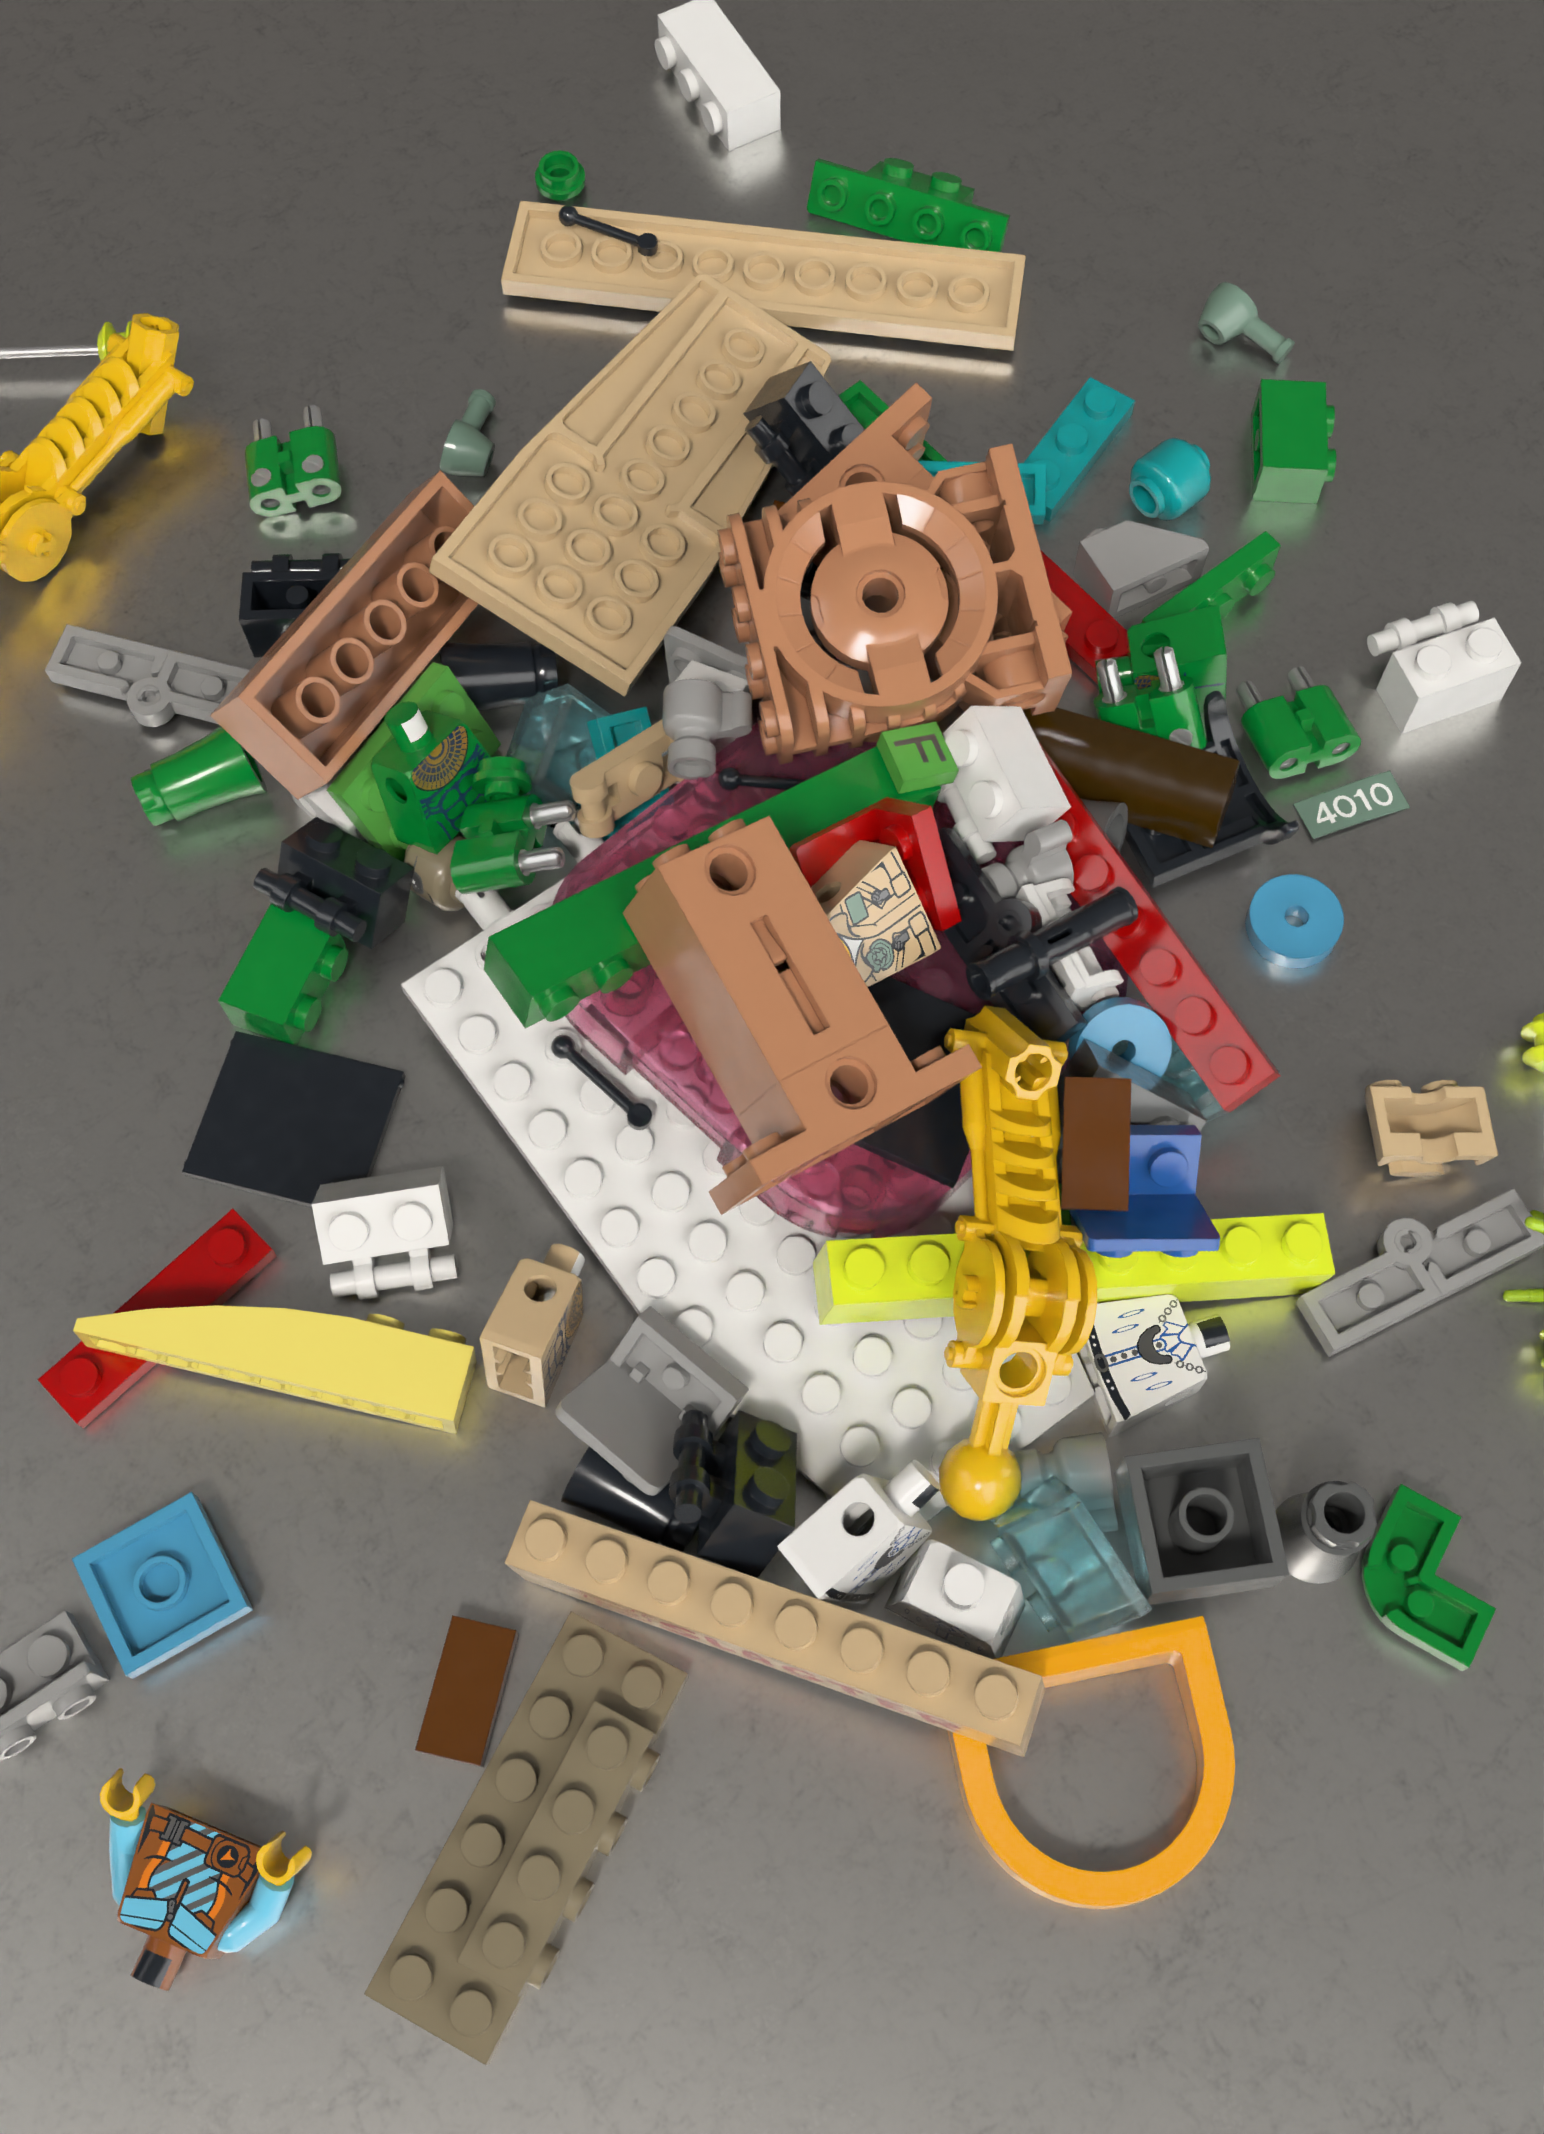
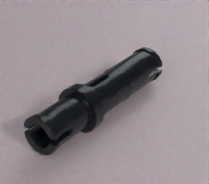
[966,886,1138,1001]

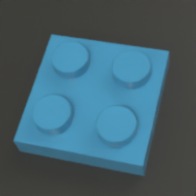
[72,1492,253,1679]

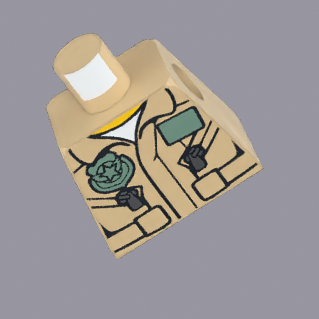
[811,840,941,987]

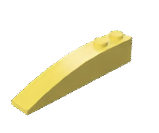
[73,1305,477,1434]

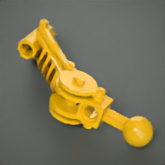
[0,313,194,582]
[938,1006,1097,1522]

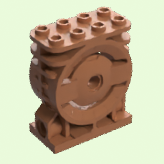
[717,444,1073,765]

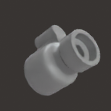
[662,679,752,780]
[981,819,1074,900]
[1013,1432,1118,1536]

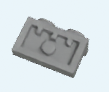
[0,1610,110,1760]

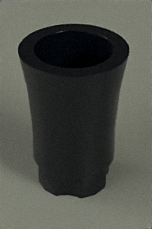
[439,641,559,711]
[561,1446,700,1553]

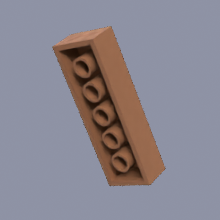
[210,470,478,800]

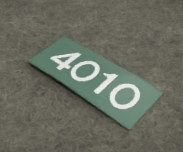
[1293,770,1411,839]

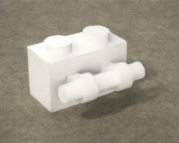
[1367,600,1522,734]
[937,706,1071,865]
[312,1166,459,1300]

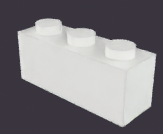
[655,0,781,151]

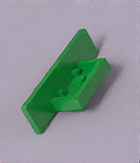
[807,158,1010,252]

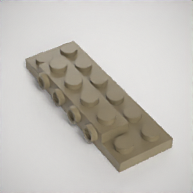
[364,1611,689,2065]

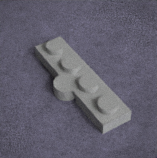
[45,624,250,727]
[1296,1188,1544,1357]

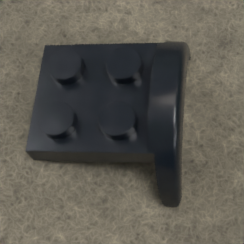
[1125,691,1299,888]

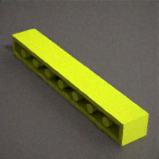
[813,1213,1336,1325]

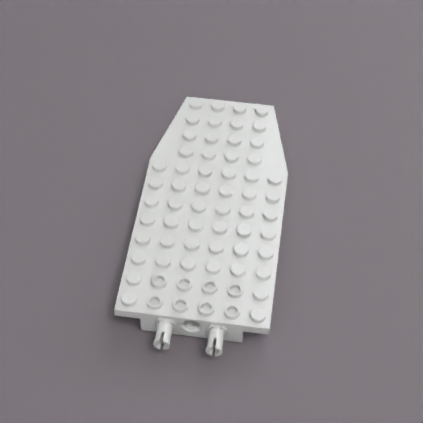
[401,792,1095,1522]

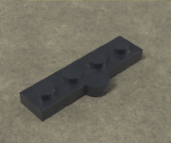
[938,827,1088,1042]

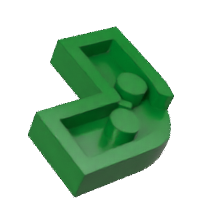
[1361,1484,1496,1671]

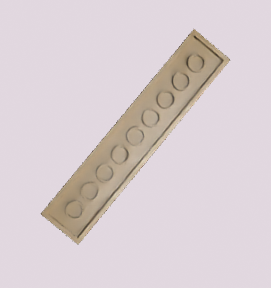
[501,201,1026,351]

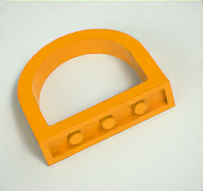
[947,1616,1235,1909]

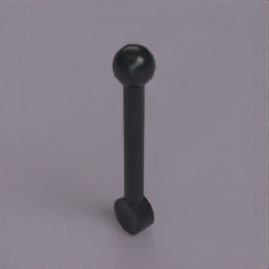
[558,205,658,256]
[718,767,806,791]
[551,1035,652,1130]

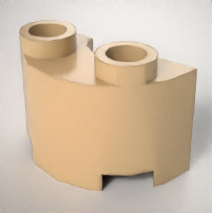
[1364,1080,1498,1177]

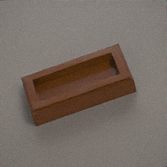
[1061,1077,1132,1212]
[415,1615,519,1768]

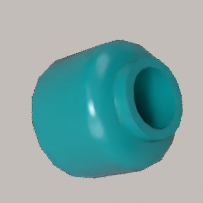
[1129,438,1211,521]

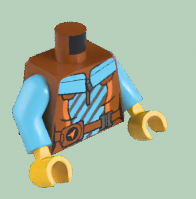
[100,1768,312,1991]

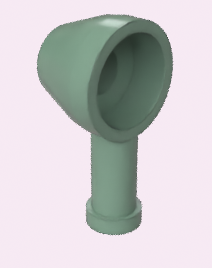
[1198,282,1295,364]
[440,389,496,477]

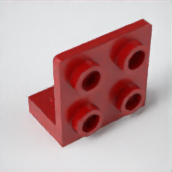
[790,797,962,931]

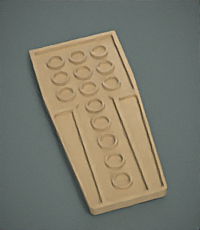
[429,274,831,697]

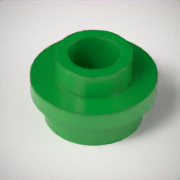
[535,150,586,200]
[472,756,532,801]

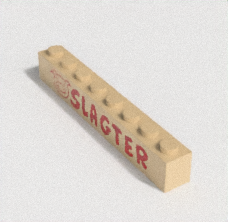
[505,1500,1045,1757]

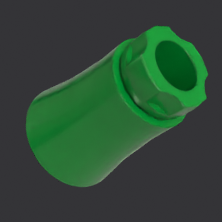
[131,726,267,826]

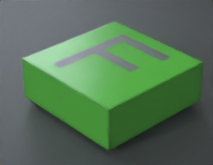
[876,722,959,794]

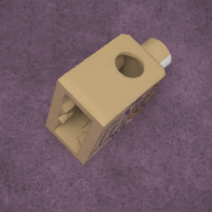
[480,1244,585,1408]

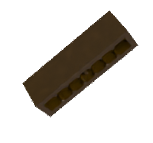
[1023,707,1240,848]

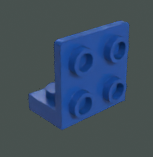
[1069,1125,1220,1258]

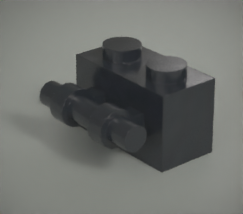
[743,361,865,497]
[239,553,351,658]
[253,817,414,949]
[669,1410,797,1578]

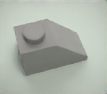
[1073,520,1209,619]

